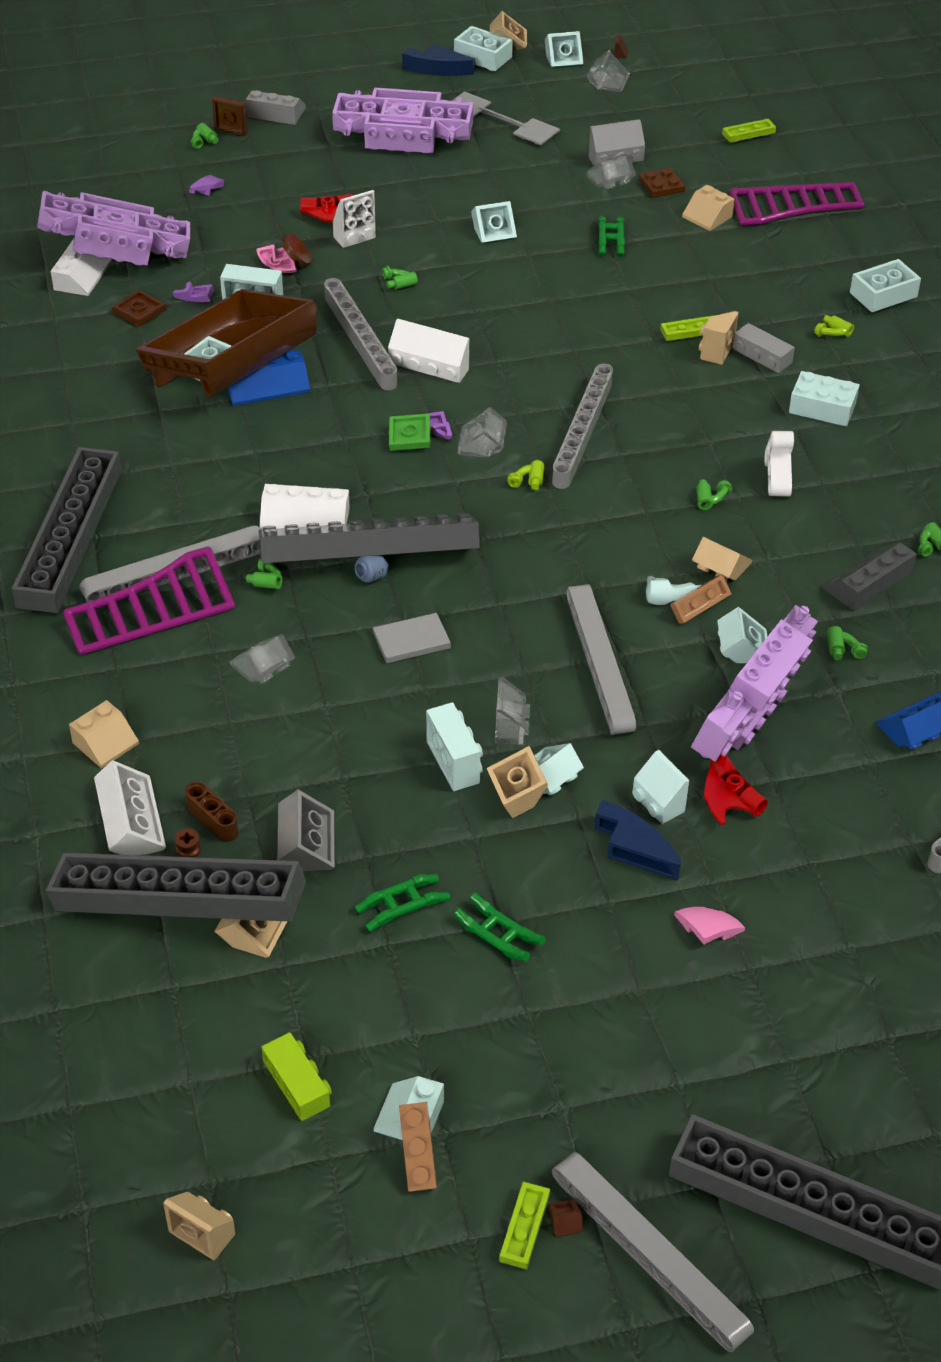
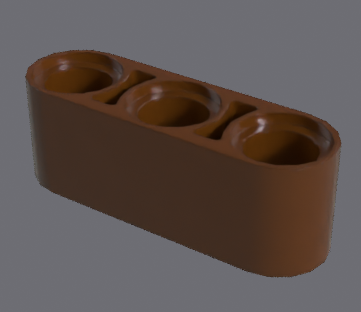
[185,782,239,842]

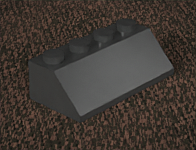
[822,542,917,611]

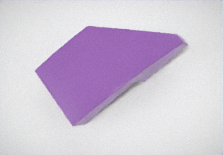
[189,175,225,196]
[173,282,214,302]
[427,411,452,440]

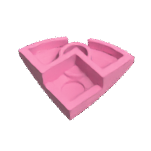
[257,245,297,273]
[674,907,745,945]

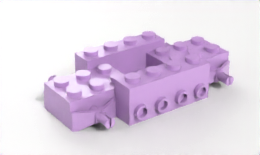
[332,88,473,153]
[37,191,190,266]
[691,605,818,762]

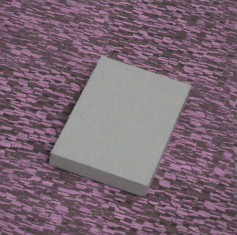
[373,613,451,663]

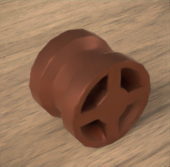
[174,828,201,858]

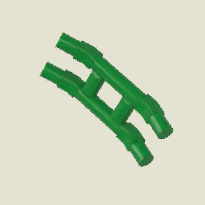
[598,215,625,257]
[355,874,450,932]
[453,892,545,962]

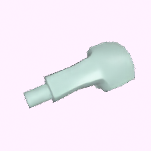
[646,576,701,605]

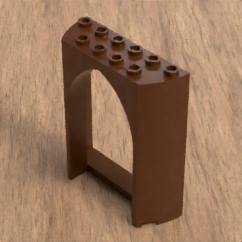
[136,289,317,398]

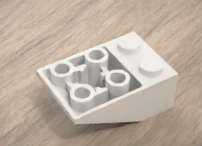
[333,190,376,248]

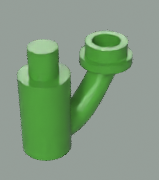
[190,123,218,149]
[382,266,418,290]
[696,479,732,510]
[917,522,941,557]
[246,559,282,589]
[827,626,868,660]

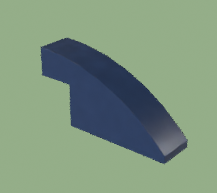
[402,44,475,76]
[595,800,681,880]

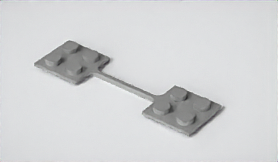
[451,91,560,145]

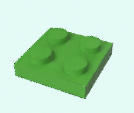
[389,413,431,451]

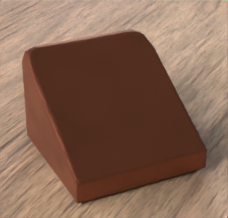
[614,35,628,58]
[547,1199,583,1237]

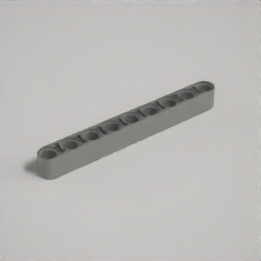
[324,278,397,390]
[552,364,613,489]
[79,526,261,602]
[567,584,636,735]
[552,1152,754,1352]

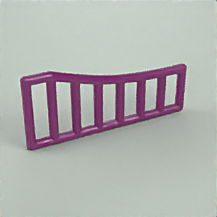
[729,182,865,226]
[63,546,235,655]

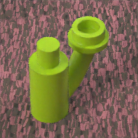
[814,315,854,337]
[507,460,545,490]

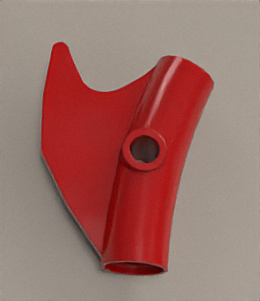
[300,194,354,223]
[704,755,768,826]

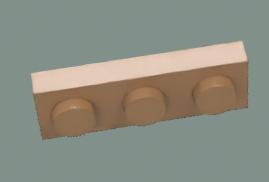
[670,575,731,624]
[399,1102,437,1192]

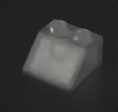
[587,50,630,92]
[586,155,636,189]
[457,407,507,457]
[229,634,295,683]
[495,677,530,744]

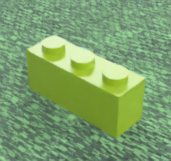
[261,1032,332,1121]

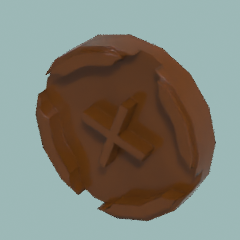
[282,233,312,267]

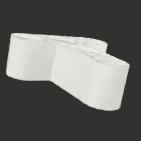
[764,431,794,497]

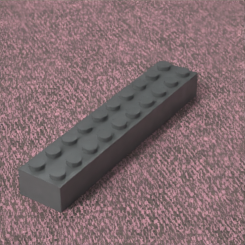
[12,447,122,613]
[258,512,480,563]
[46,853,306,922]
[669,1114,941,1290]

